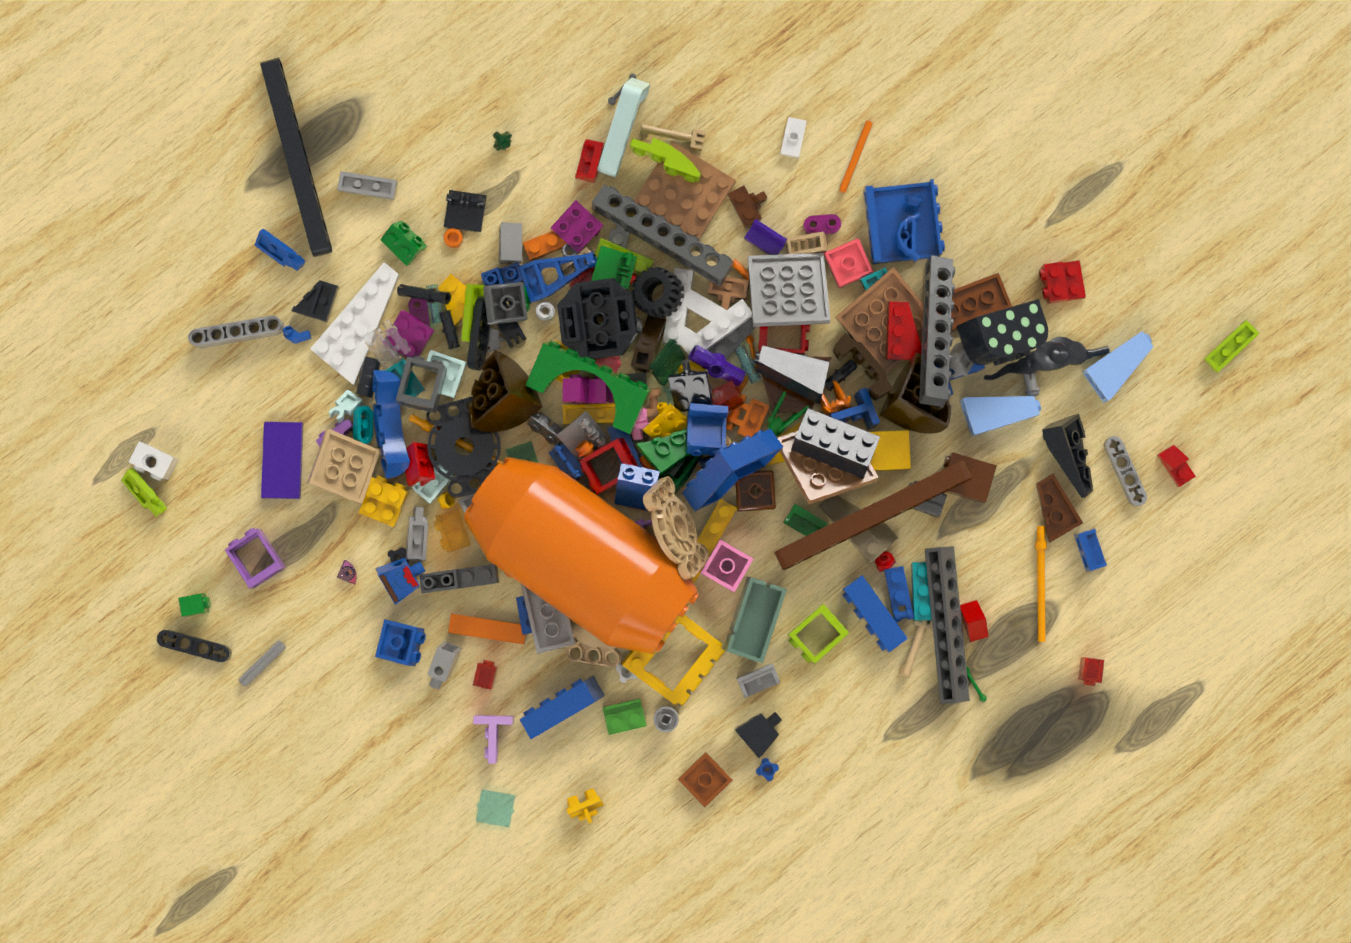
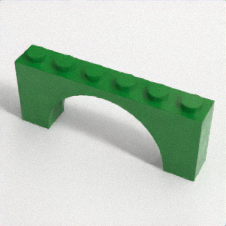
[525,341,651,434]

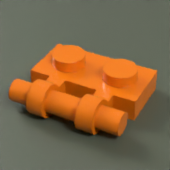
[726,394,770,438]

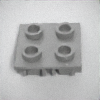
[557,411,608,461]

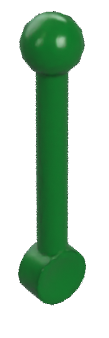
[966,666,987,702]

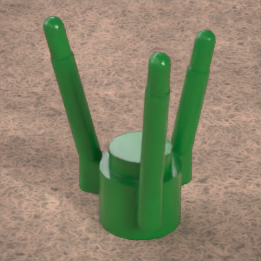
[767,391,809,436]

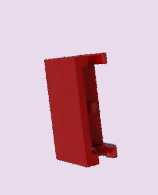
[575,139,604,183]
[405,442,435,486]

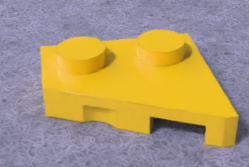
[438,274,466,326]

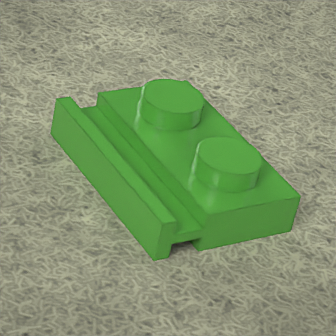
[603,698,647,735]

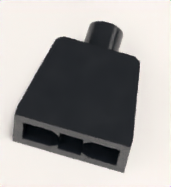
[734,712,783,758]

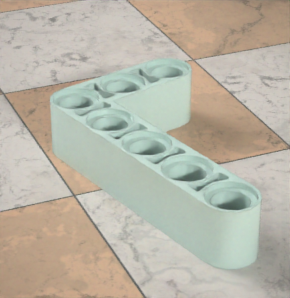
[597,78,650,178]

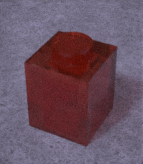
[712,380,745,412]
[1078,657,1104,686]
[473,659,499,690]

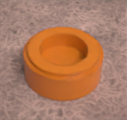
[444,228,463,248]

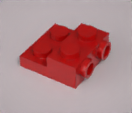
[1039,260,1086,304]

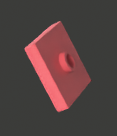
[824,238,874,288]

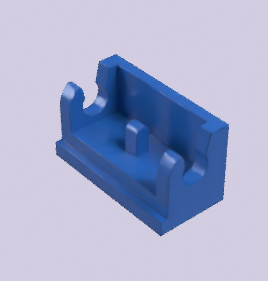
[1074,529,1107,572]

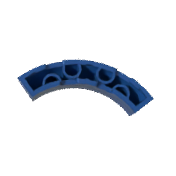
[372,370,410,479]

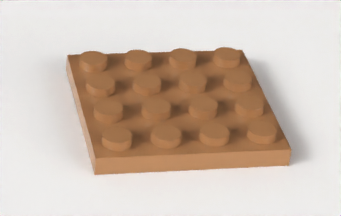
[634,141,736,239]
[835,267,938,374]
[778,421,879,505]

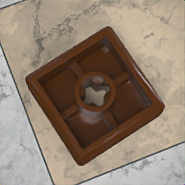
[735,470,776,512]

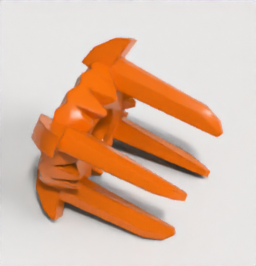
[820,381,851,416]

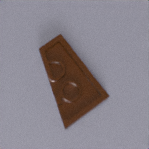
[1036,473,1083,543]

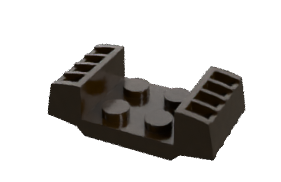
[832,333,893,401]

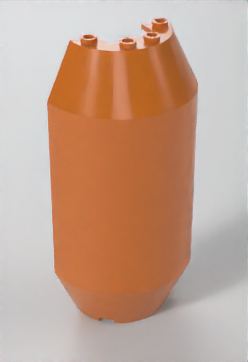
[464,457,699,654]

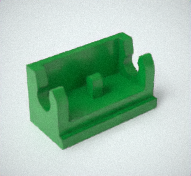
[783,504,828,536]

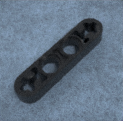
[467,296,490,371]
[157,630,232,662]

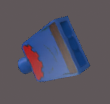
[376,558,425,605]

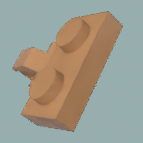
[708,277,749,310]

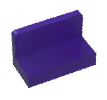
[744,219,787,255]

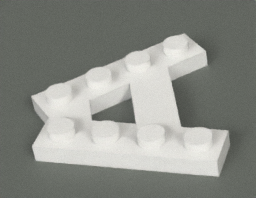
[663,268,752,355]

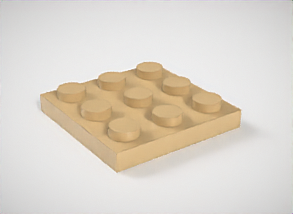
[307,429,381,504]

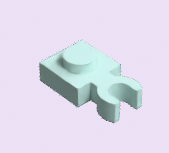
[329,390,363,423]

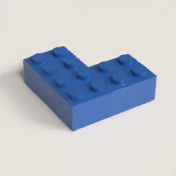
[682,429,784,512]

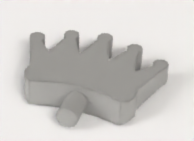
[487,328,504,353]

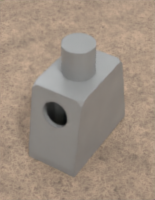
[427,641,462,689]

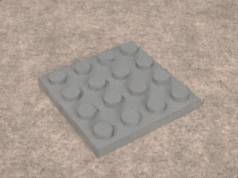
[747,253,830,327]

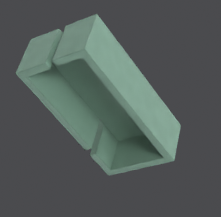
[723,577,787,663]

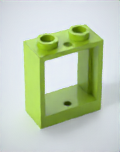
[788,604,849,664]

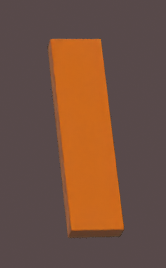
[448,613,526,644]

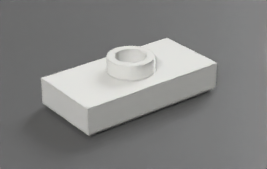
[780,117,807,159]

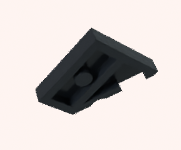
[291,280,339,323]

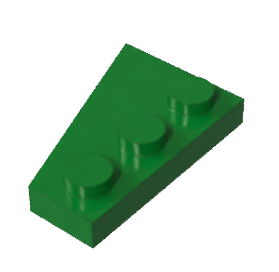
[636,429,690,475]

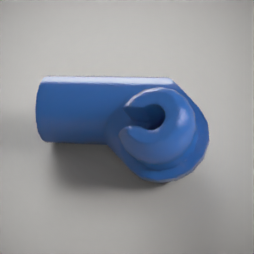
[283,326,312,344]

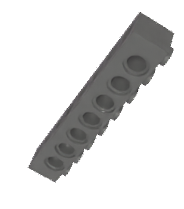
[592,185,733,286]
[919,255,955,407]
[925,546,970,704]

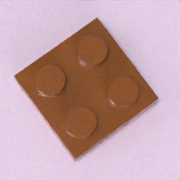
[678,752,733,807]

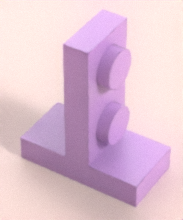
[473,715,514,764]

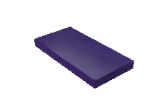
[261,422,303,499]

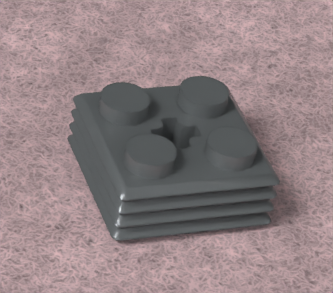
[483,282,528,325]

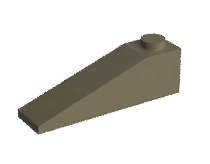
[818,495,898,563]

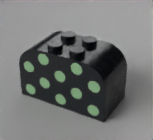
[956,299,1048,366]

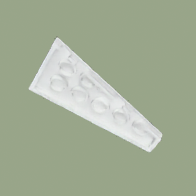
[311,262,400,386]

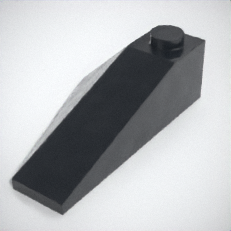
[1042,414,1093,498]

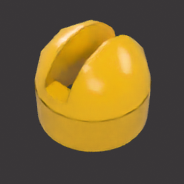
[437,492,454,509]

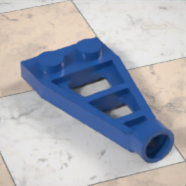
[519,251,597,303]

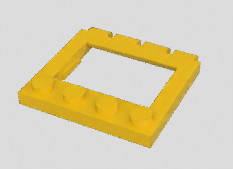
[621,615,725,706]

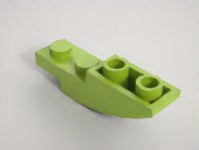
[630,137,701,183]

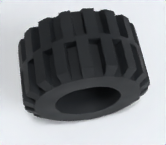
[631,266,684,318]

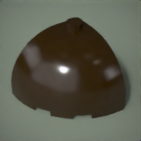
[469,350,543,432]
[879,352,951,434]

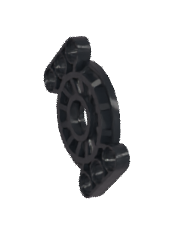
[426,397,501,498]

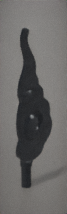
[983,337,1110,380]

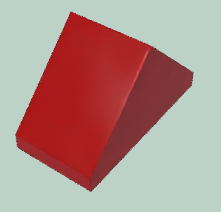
[960,600,989,642]

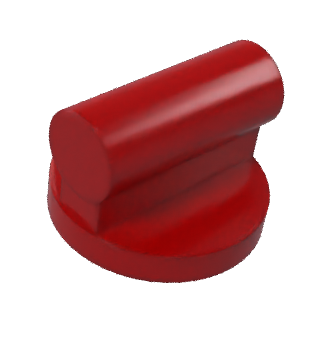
[875,551,896,572]

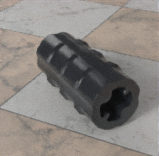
[356,357,381,398]

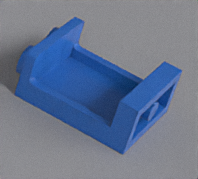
[686,403,728,457]
[614,464,659,512]

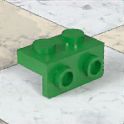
[380,221,427,266]

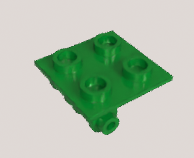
[591,245,637,290]

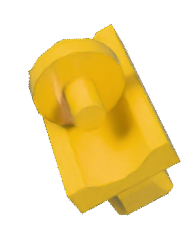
[566,788,604,824]

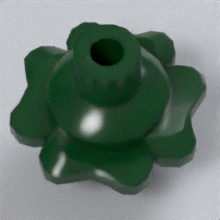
[493,131,512,151]

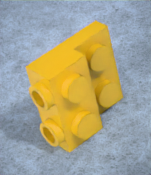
[358,475,409,528]

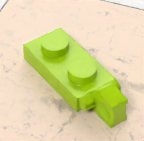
[121,467,167,517]

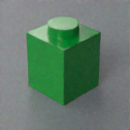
[178,593,211,617]

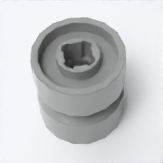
[653,706,679,732]

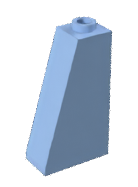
[1082,331,1153,403]
[960,396,1041,437]

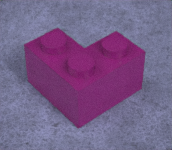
[563,375,613,405]

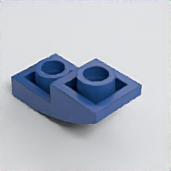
[481,262,523,286]

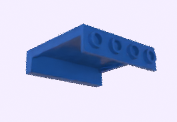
[863,179,945,265]

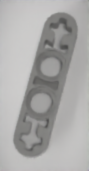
[1104,436,1147,506]

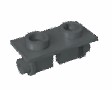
[527,412,564,446]

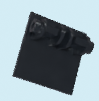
[444,190,487,232]

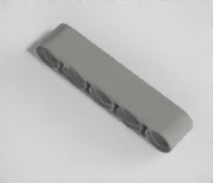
[188,316,285,348]

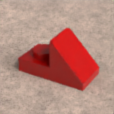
[1157,445,1196,487]

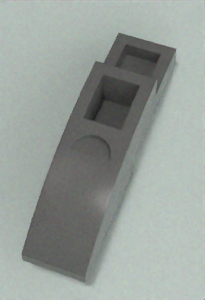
[419,564,499,593]

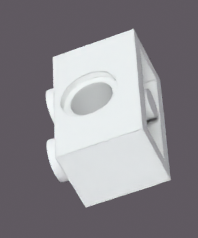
[129,441,179,481]

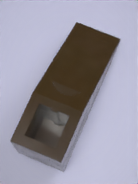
[631,315,666,374]

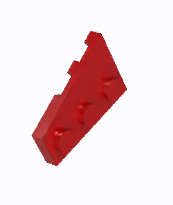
[886,302,922,360]

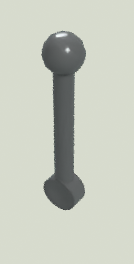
[608,73,636,105]

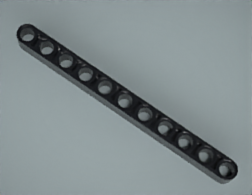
[260,57,333,257]

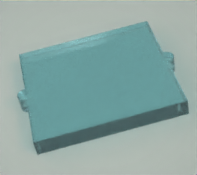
[476,789,515,827]

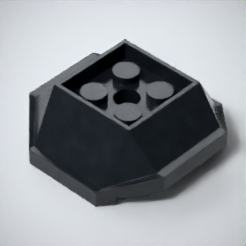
[557,278,638,359]

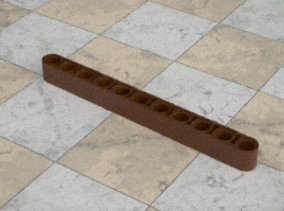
[774,460,973,570]

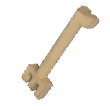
[640,124,706,151]
[898,620,933,678]

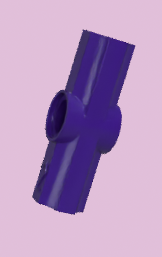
[688,345,746,386]

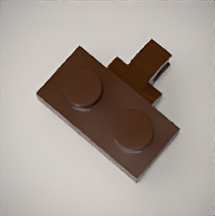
[727,185,768,228]

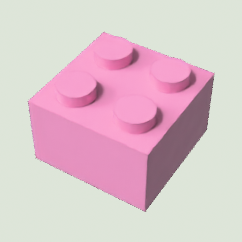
[701,540,753,592]

